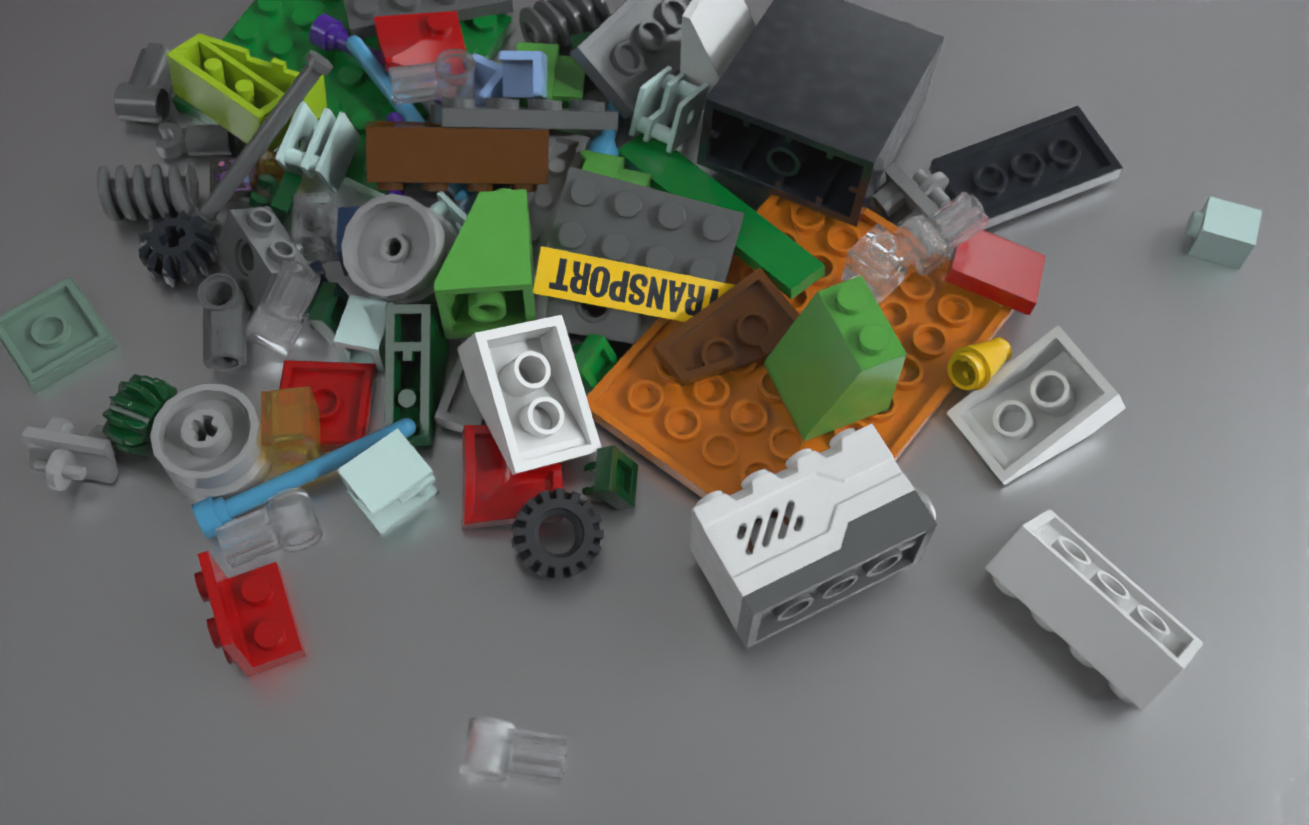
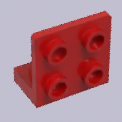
[194,550,306,677]

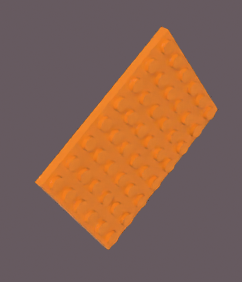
[586,194,1014,498]

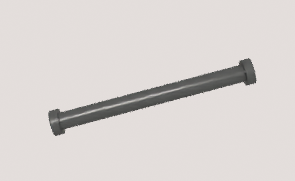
[190,50,333,230]

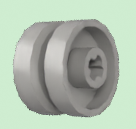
[341,194,458,304]
[150,383,274,502]

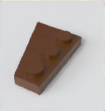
[652,267,800,387]

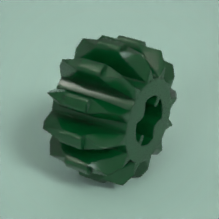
[102,374,177,457]

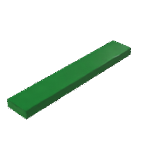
[618,133,825,300]

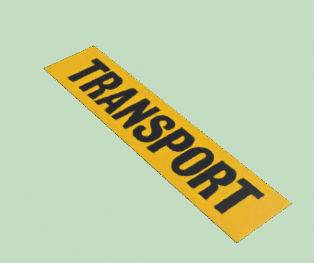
[533,246,735,322]

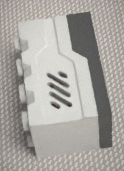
[689,424,937,649]

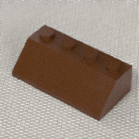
[366,121,549,192]

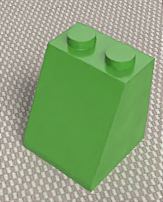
[434,188,537,339]
[764,275,907,442]

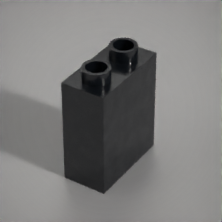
[696,0,945,227]

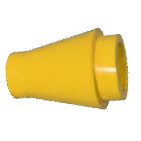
[947,337,1012,390]

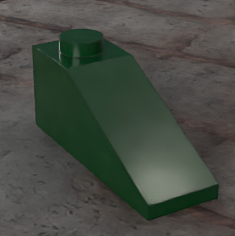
[384,304,449,446]

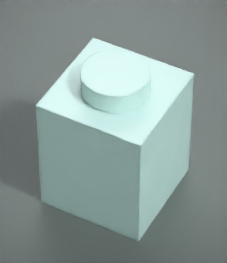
[1185,196,1262,269]
[333,295,394,372]

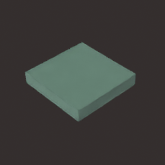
[0,276,118,393]

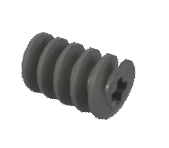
[519,0,611,46]
[97,163,199,222]

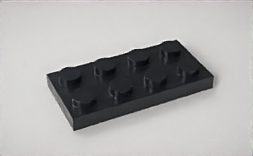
[929,106,1123,230]

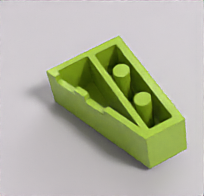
[166,33,327,156]

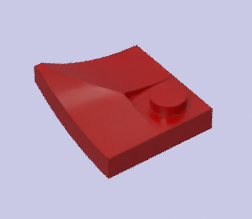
[374,11,471,84]
[461,425,564,530]

